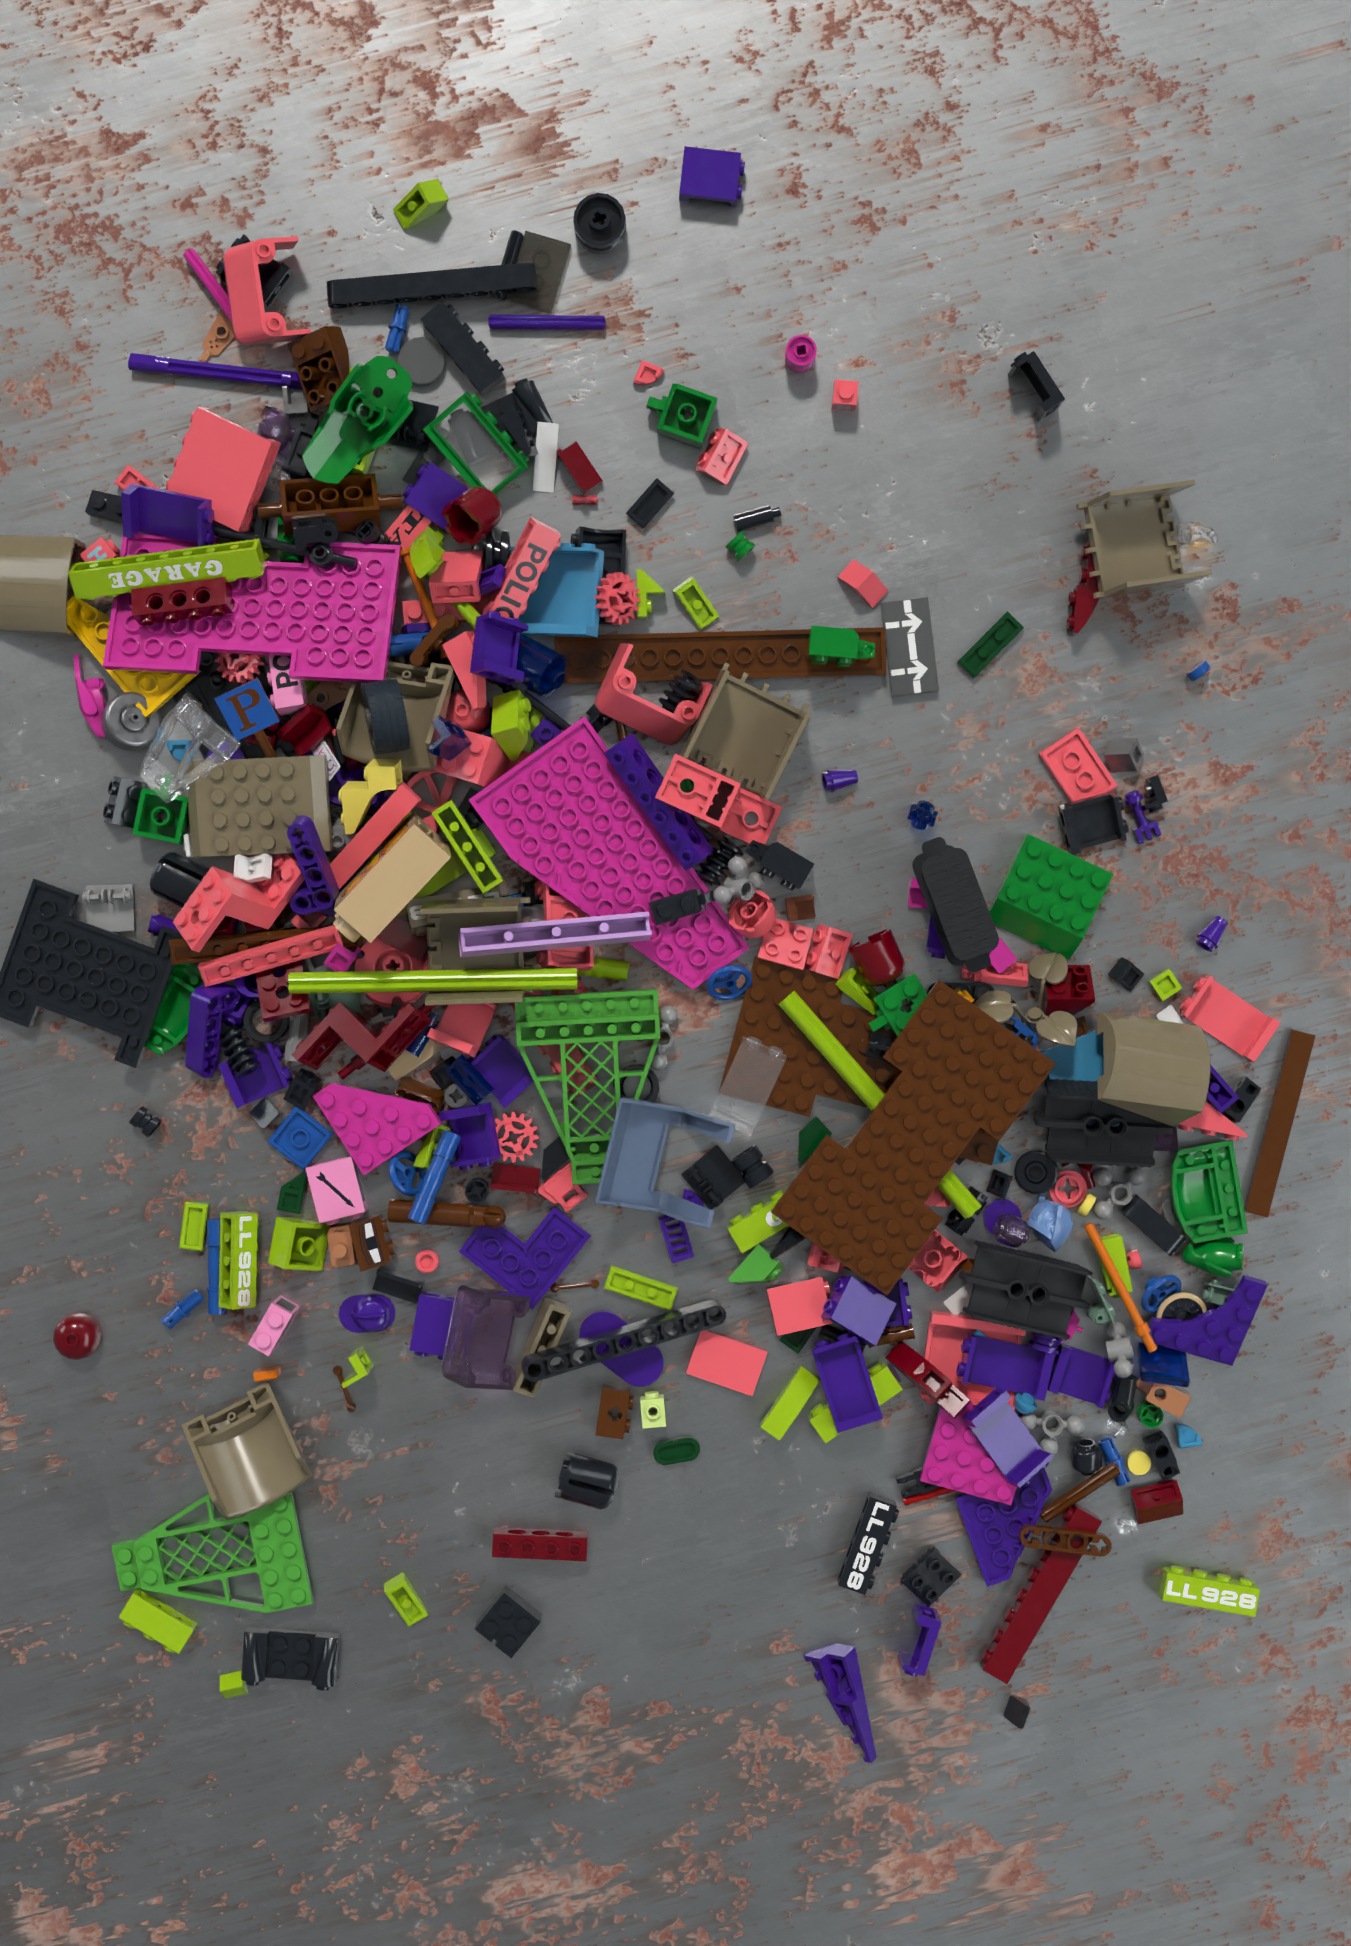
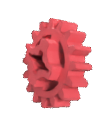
[594,572,641,625]
[215,652,265,684]
[495,1111,540,1163]

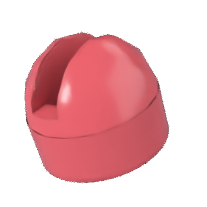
[1126,1249,1143,1270]

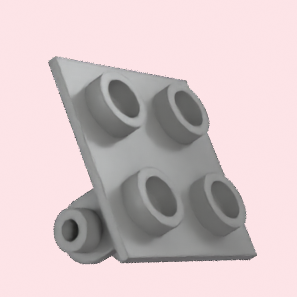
[83,884,135,932]

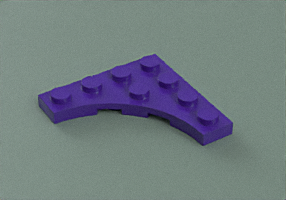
[1148,1275,1268,1366]

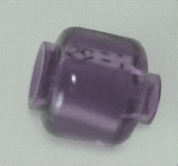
[993,1214,1030,1248]

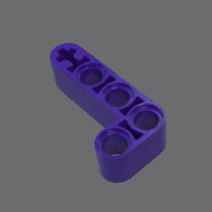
[287,815,339,914]
[185,983,240,1078]

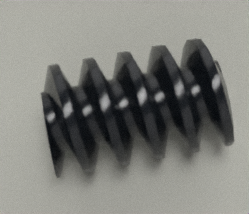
[657,669,703,713]
[695,835,744,886]
[220,1025,262,1079]

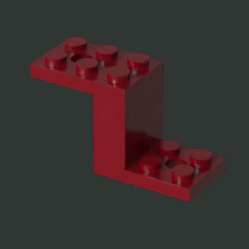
[291,1002,432,1072]

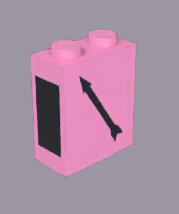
[305,1156,368,1226]
[248,1295,301,1356]

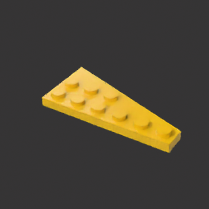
[67,595,201,718]

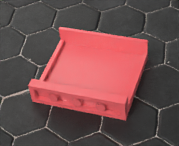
[166,407,281,532]
[919,1311,1026,1411]

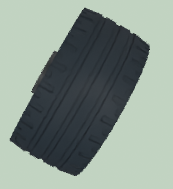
[362,679,410,754]

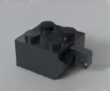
[746,840,814,891]

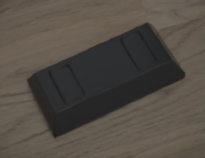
[626,478,675,529]

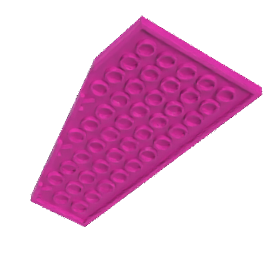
[468,716,749,990]

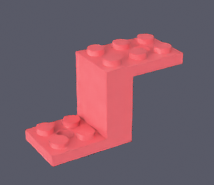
[431,724,532,788]
[655,754,782,844]
[173,853,304,952]

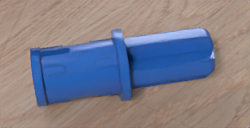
[385,304,411,353]
[161,1290,204,1330]

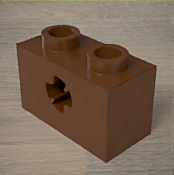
[595,1385,634,1439]

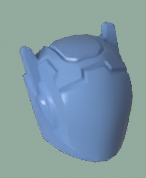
[1026,1195,1073,1252]

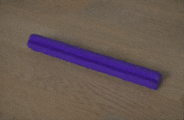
[488,314,606,330]

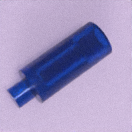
[406,1011,439,1057]

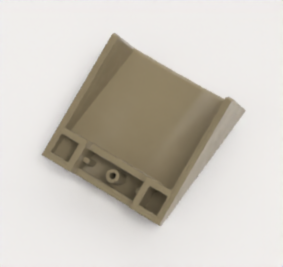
[0,535,85,638]
[336,661,455,772]
[1097,1012,1210,1126]
[182,1381,312,1520]

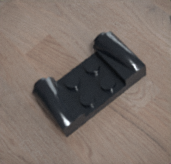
[448,378,553,467]
[570,526,626,627]
[241,1627,341,1691]

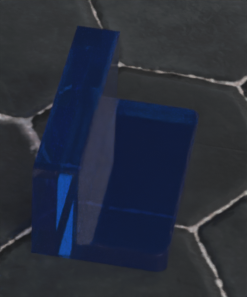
[428,716,472,761]
[444,1054,494,1105]

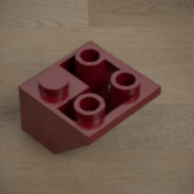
[1043,965,1095,1017]

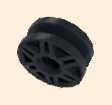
[486,530,511,569]

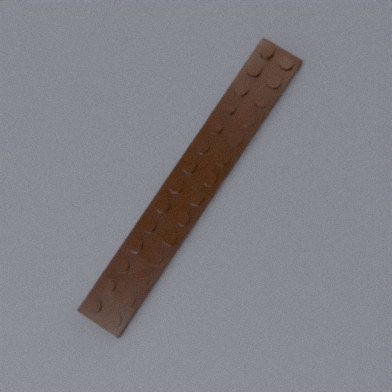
[554,627,886,684]

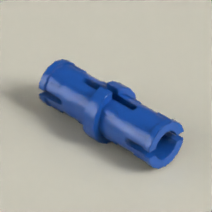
[1098,1437,1131,1486]

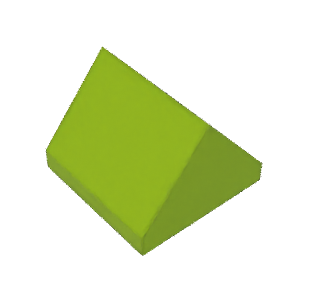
[220,1670,248,1699]

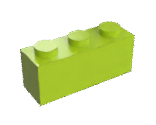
[119,1588,198,1654]

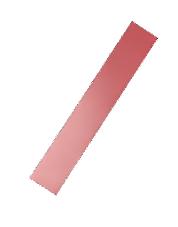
[320,783,421,897]
[198,925,343,987]

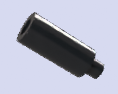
[733,505,782,532]

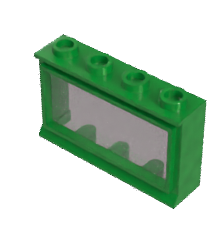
[423,391,529,495]

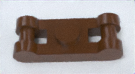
[410,614,460,667]

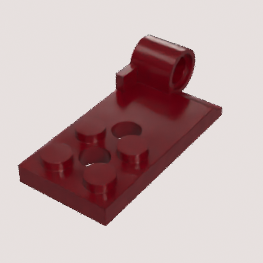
[244,922,311,1022]

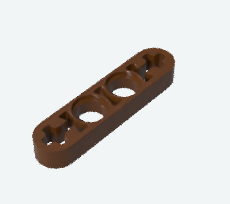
[1018,1524,1112,1557]

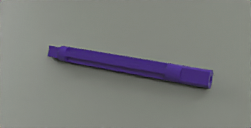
[128,353,303,390]

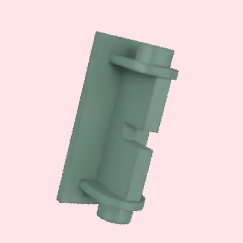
[1202,1279,1237,1305]

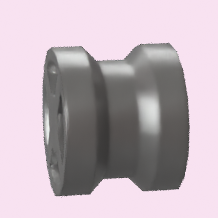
[444,1083,469,1108]

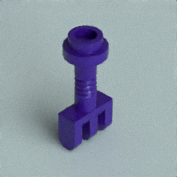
[1124,790,1161,845]

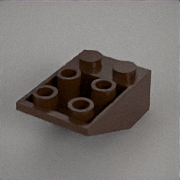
[288,326,350,412]

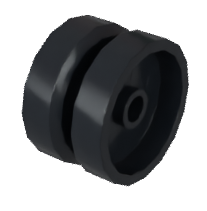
[573,193,626,254]

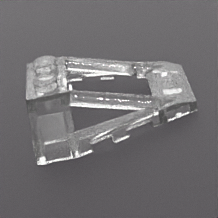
[139,690,241,803]

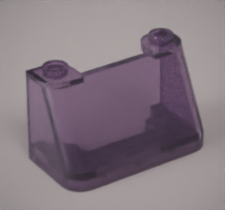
[441,1285,531,1390]

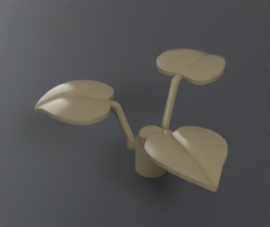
[974,952,1077,1047]

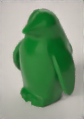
[1182,1237,1244,1277]

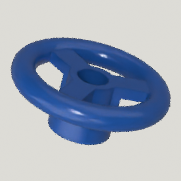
[706,965,752,1001]
[388,1151,426,1196]
[1141,1275,1181,1313]

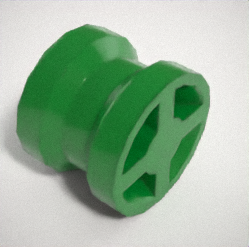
[726,531,756,561]

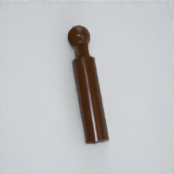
[388,1199,506,1229]

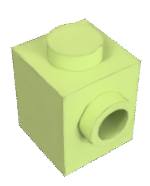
[640,1391,666,1429]

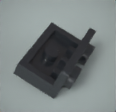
[103,776,148,828]

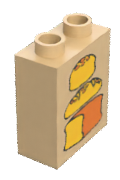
[333,813,451,943]

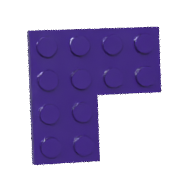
[459,1206,591,1310]

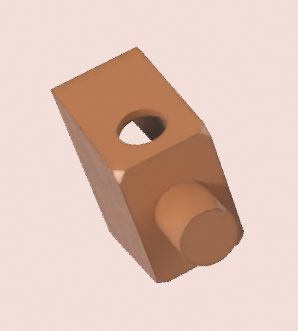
[327,1222,359,1269]
[1136,1375,1191,1419]

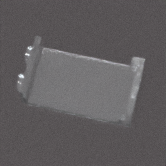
[708,1036,786,1136]

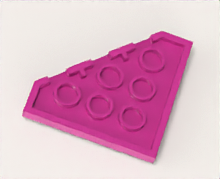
[313,1083,442,1175]
[919,1395,1017,1505]

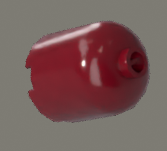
[442,486,502,545]
[848,929,905,988]

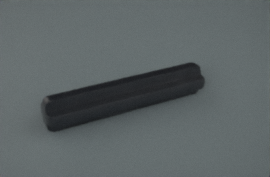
[492,230,524,301]

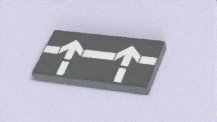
[881,597,939,697]

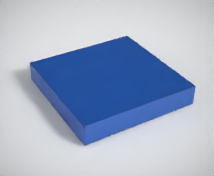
[267,1106,334,1171]

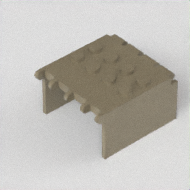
[1076,480,1212,599]
[679,662,812,800]
[420,897,535,1005]

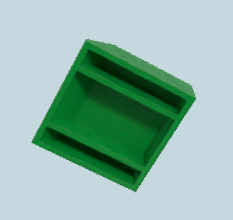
[989,834,1114,960]

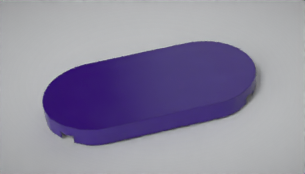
[579,1311,664,1387]

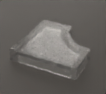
[769,1245,809,1287]

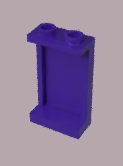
[811,1332,883,1433]

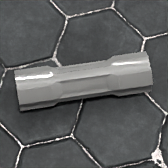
[284,993,312,1062]

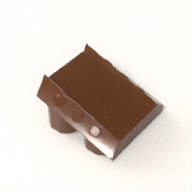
[393,1077,445,1141]

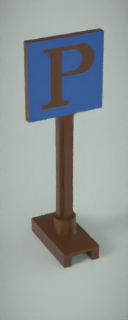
[214,678,280,758]

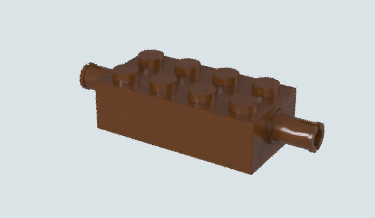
[258,473,403,536]

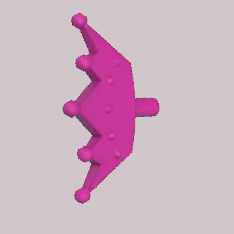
[1060,1307,1083,1343]

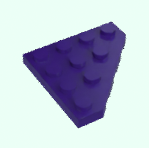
[955,1469,1052,1587]

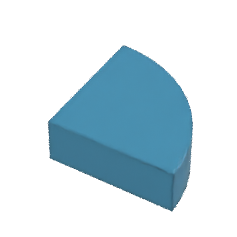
[167,740,192,763]
[993,1144,1013,1164]
[1175,1424,1203,1449]

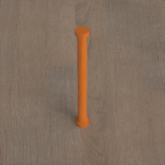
[401,547,448,660]

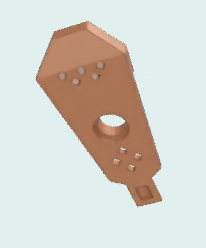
[199,308,235,363]
[291,681,352,718]

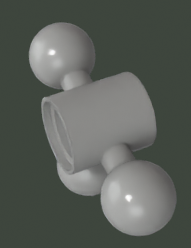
[713,856,765,905]
[635,1005,678,1070]
[1093,1167,1145,1220]
[1106,1322,1134,1378]
[1019,1411,1084,1455]

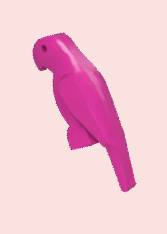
[74,654,107,738]

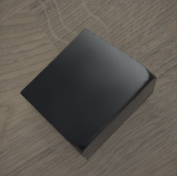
[1108,957,1144,992]
[429,1056,465,1091]
[249,1096,283,1130]
[1004,1695,1030,1729]

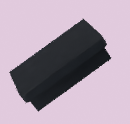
[372,1266,425,1304]

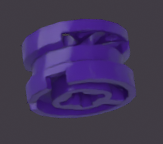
[1027,1332,1063,1355]

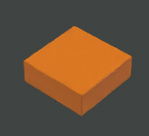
[253,1365,281,1382]

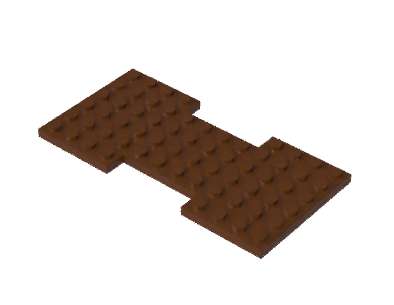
[718,956,1026,1165]
[771,979,1056,1295]

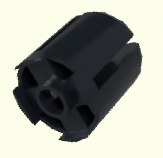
[150,852,210,908]
[555,1451,619,1510]

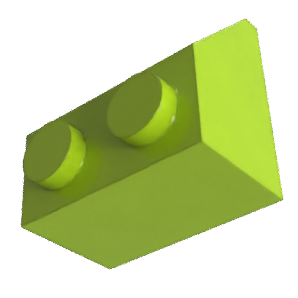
[491,690,531,761]
[268,1216,331,1271]

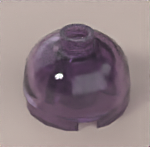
[257,404,295,453]

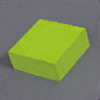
[1148,969,1182,1001]

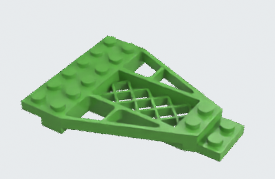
[515,989,660,1185]
[111,1492,314,1613]

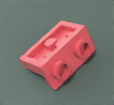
[695,428,748,485]
[805,924,853,979]

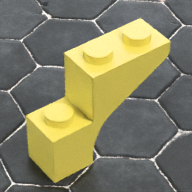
[339,759,403,834]

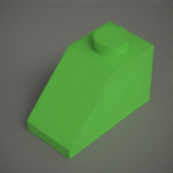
[728,1244,784,1284]

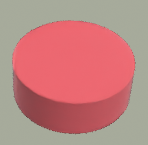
[415,1249,439,1273]

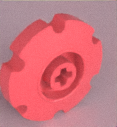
[354,935,428,1008]

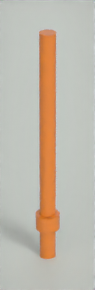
[1084,1222,1157,1353]

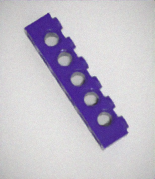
[604,733,713,870]

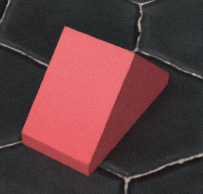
[837,559,888,609]

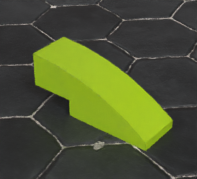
[760,1365,820,1441]

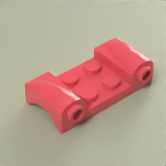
[534,880,594,971]

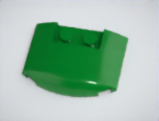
[146,963,204,1055]
[1171,1140,1248,1243]

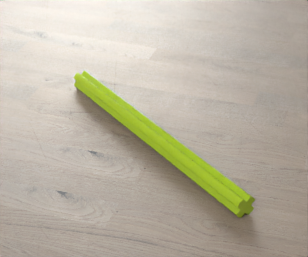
[288,968,578,994]
[778,990,982,1219]

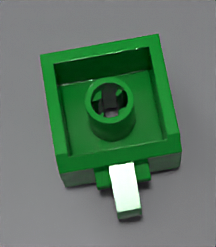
[646,383,718,448]
[807,626,875,667]
[132,775,189,845]
[868,973,927,1037]

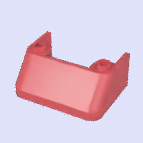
[223,236,311,345]
[594,643,713,745]

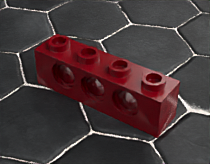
[131,577,233,626]
[492,1527,588,1562]

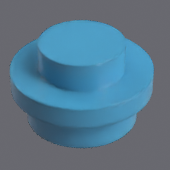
[1014,1393,1037,1415]

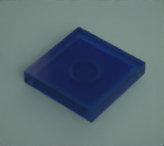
[1137,1342,1190,1387]

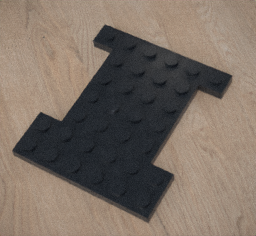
[0,879,184,1068]

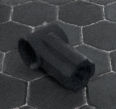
[1108,1373,1138,1423]

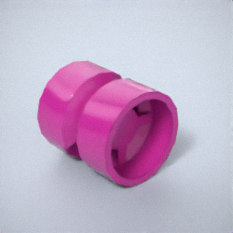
[785,335,817,373]

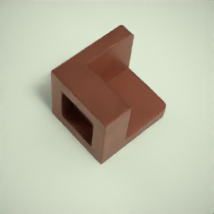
[785,894,816,922]

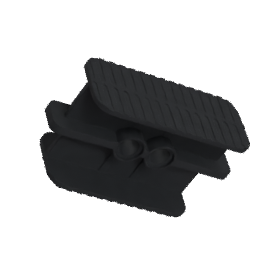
[912,837,999,972]
[1033,1079,1173,1168]
[959,1240,1093,1340]

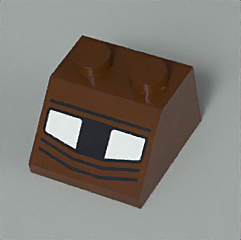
[349,1213,396,1272]

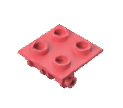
[758,918,814,971]

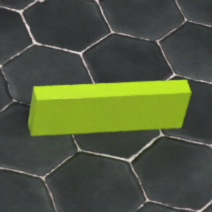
[604,1265,678,1311]

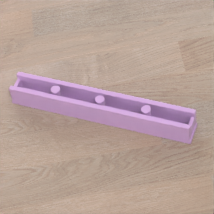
[458,912,652,958]

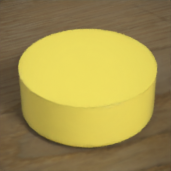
[1077,1193,1097,1218]
[1126,1450,1151,1475]

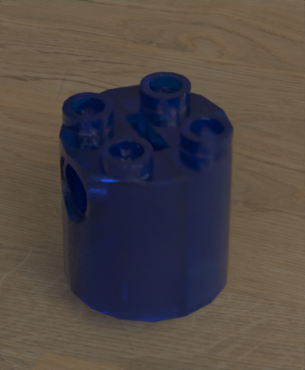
[516,634,566,698]

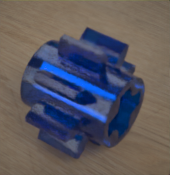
[907,800,938,830]

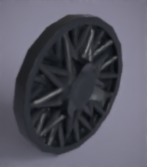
[1014,1150,1059,1194]

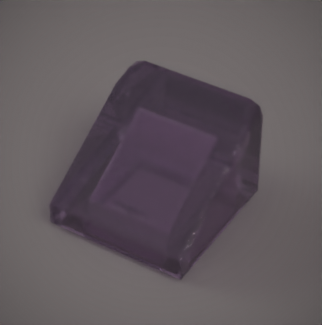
[1154,1127,1178,1152]

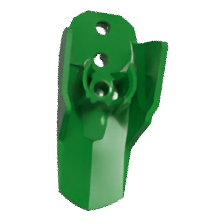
[302,356,413,484]

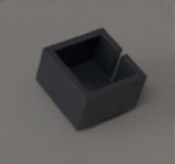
[475,1586,542,1658]

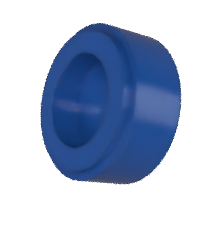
[1186,660,1211,681]

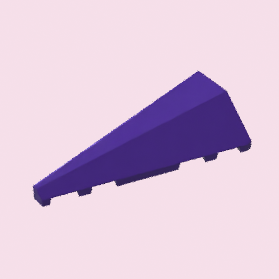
[804,1643,877,1763]

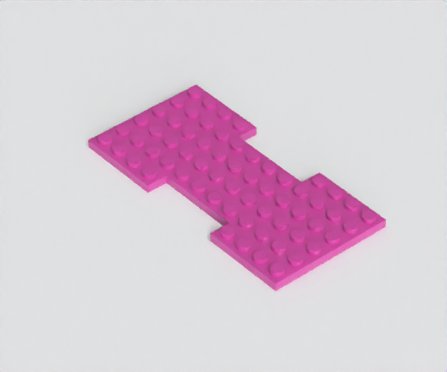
[103,533,402,683]

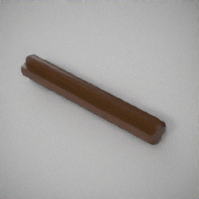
[1040,1462,1121,1523]

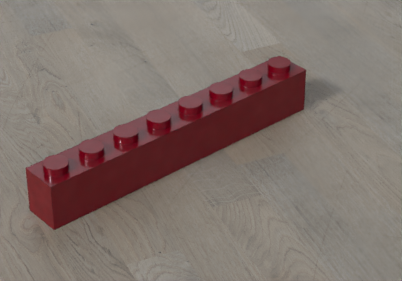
[980,1504,1102,1684]

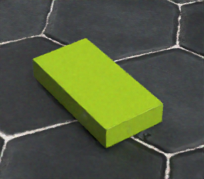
[179,1201,210,1251]

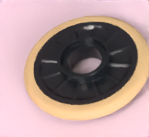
[1156,1292,1207,1321]

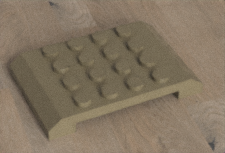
[185,755,333,857]

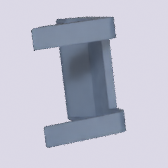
[595,1098,735,1229]

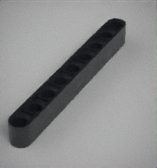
[327,263,537,309]
[521,1299,726,1382]

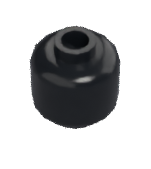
[1071,1438,1102,1476]

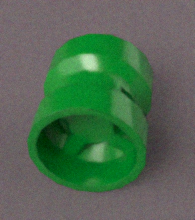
[1136,1400,1164,1428]

